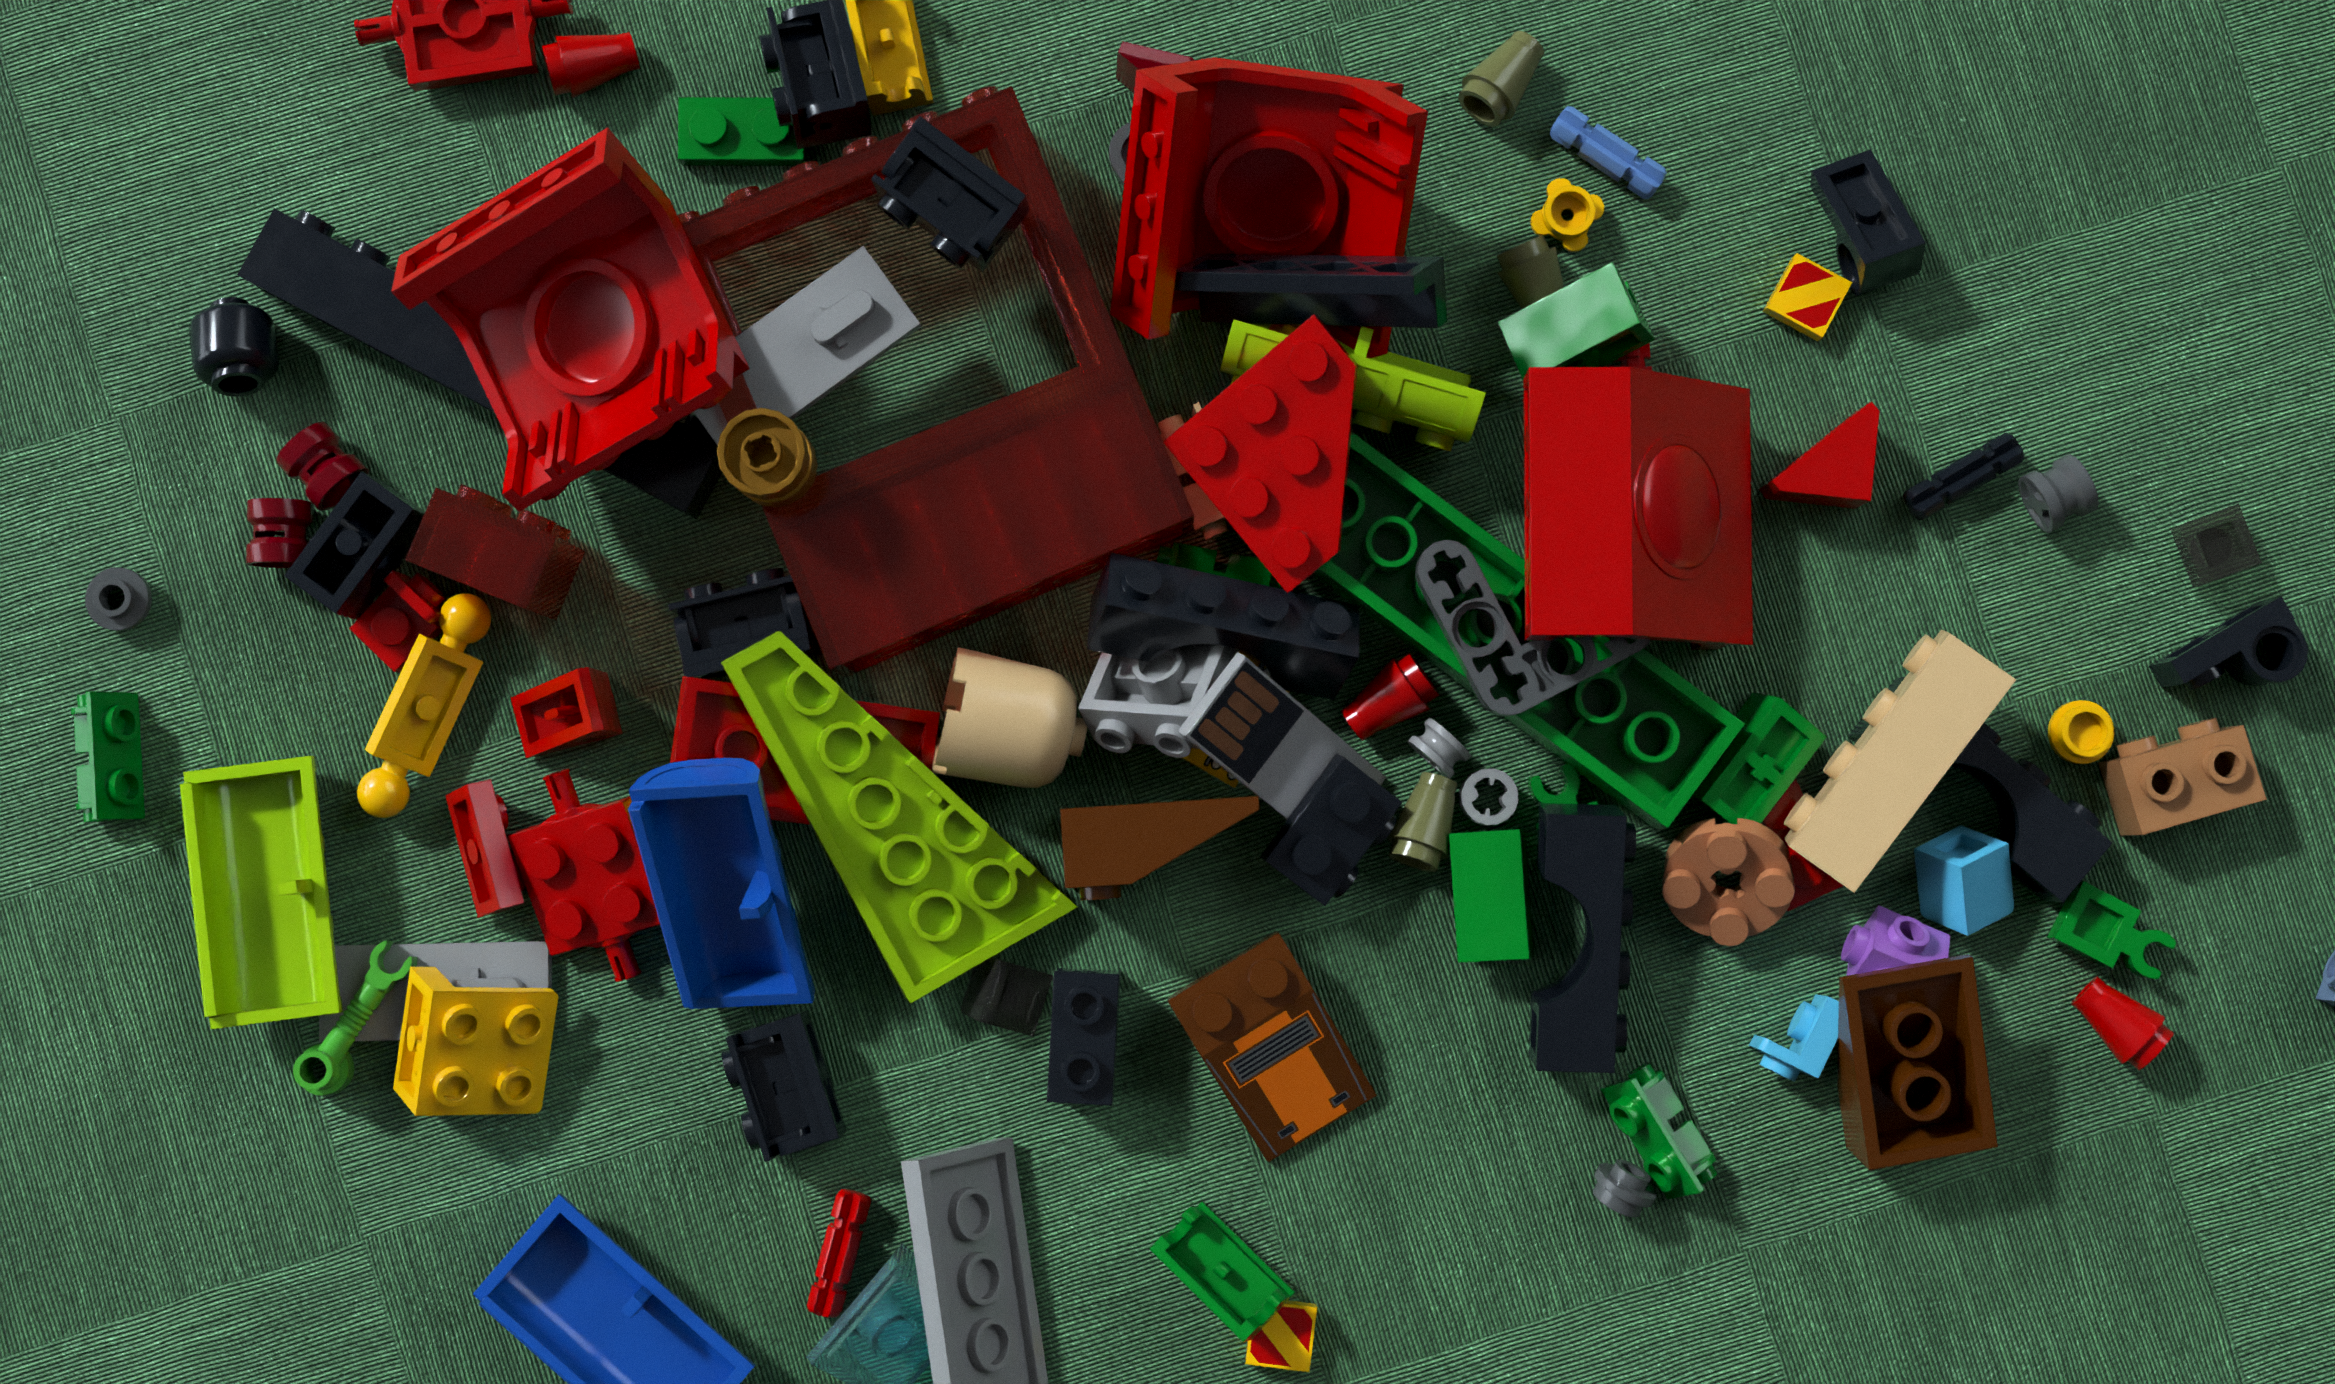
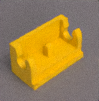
[845,0,934,116]

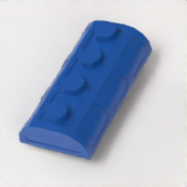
[628,758,815,1009]
[473,1194,756,1384]

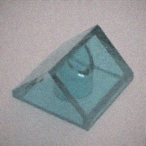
[806,1243,930,1384]

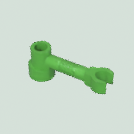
[293,940,417,1096]

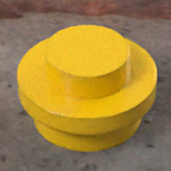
[2048,700,2114,764]

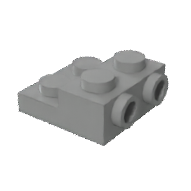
[1078,644,1236,758]

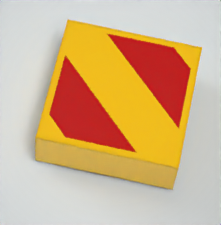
[1762,253,1852,341]
[1245,1300,1317,1372]

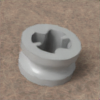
[1407,717,1471,779]
[1458,768,1519,826]

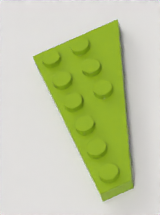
[721,631,1077,1004]

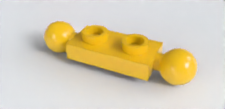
[357,593,491,818]

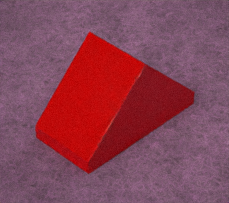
[1759,401,1880,509]
[511,667,623,759]

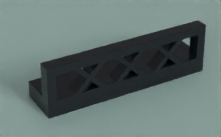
[1174,254,1447,328]

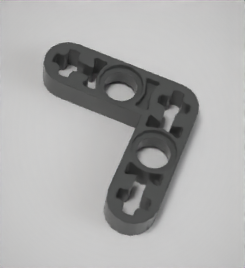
[1415,540,1651,717]

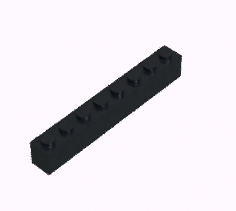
[237,208,723,520]

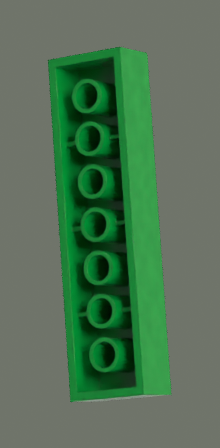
[1312,431,1745,829]

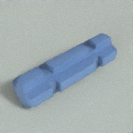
[1549,106,1667,199]

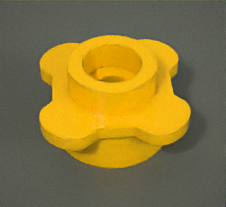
[1530,178,1604,252]

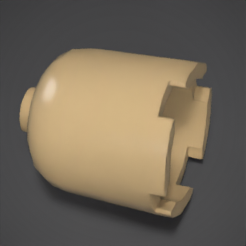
[932,647,1087,788]

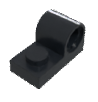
[1810,149,1926,296]
[2149,597,2308,690]

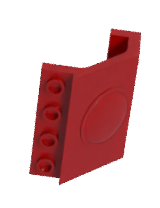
[1110,57,1428,358]
[391,127,750,512]
[1523,367,1753,650]

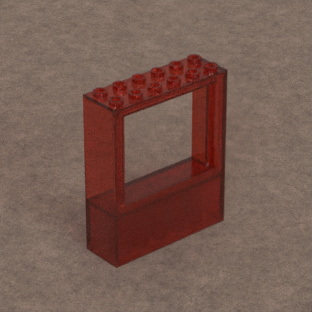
[677,86,1194,678]

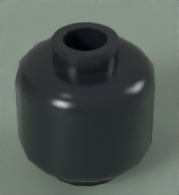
[189,297,279,397]

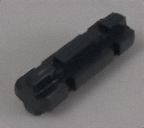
[1903,433,2025,520]

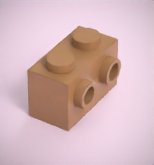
[2098,718,2267,836]

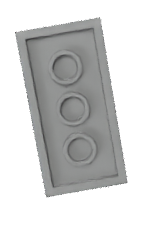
[901,1137,1049,1384]

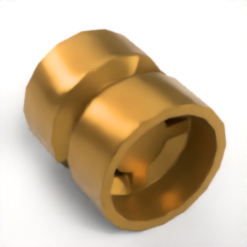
[717,408,818,508]

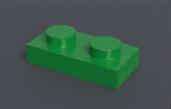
[678,97,807,166]

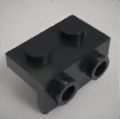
[1260,754,1402,906]

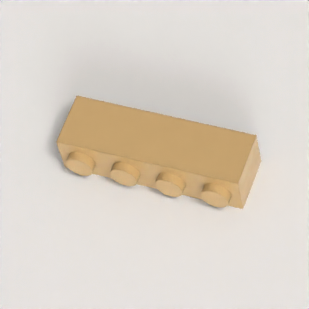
[1784,630,2016,893]

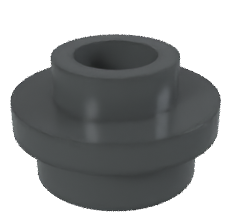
[85,567,152,631]
[1593,1159,1657,1217]

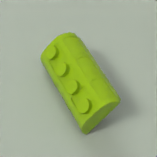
[1220,319,1486,452]
[180,756,343,1029]

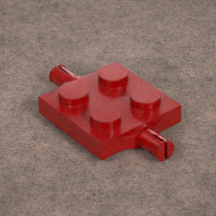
[354,0,573,92]
[508,768,660,982]

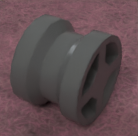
[2018,454,2099,533]

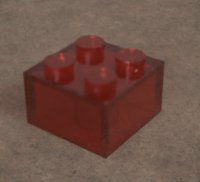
[405,484,585,620]

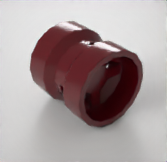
[276,421,369,511]
[246,498,313,568]

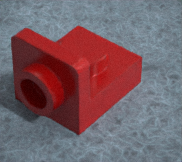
[349,570,446,673]

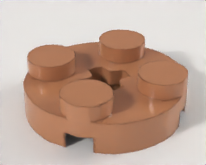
[1662,818,1795,946]

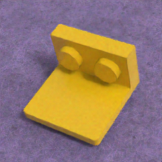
[393,967,559,1116]

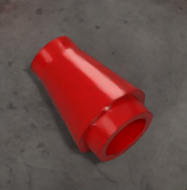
[541,32,640,98]
[1341,654,1440,741]
[2071,976,2174,1071]

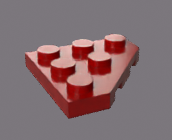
[1163,314,1358,594]

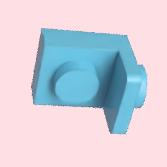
[1749,994,1839,1082]

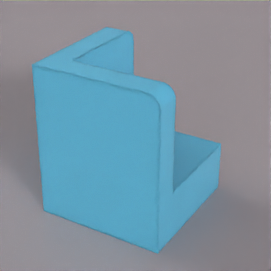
[1914,825,2014,936]

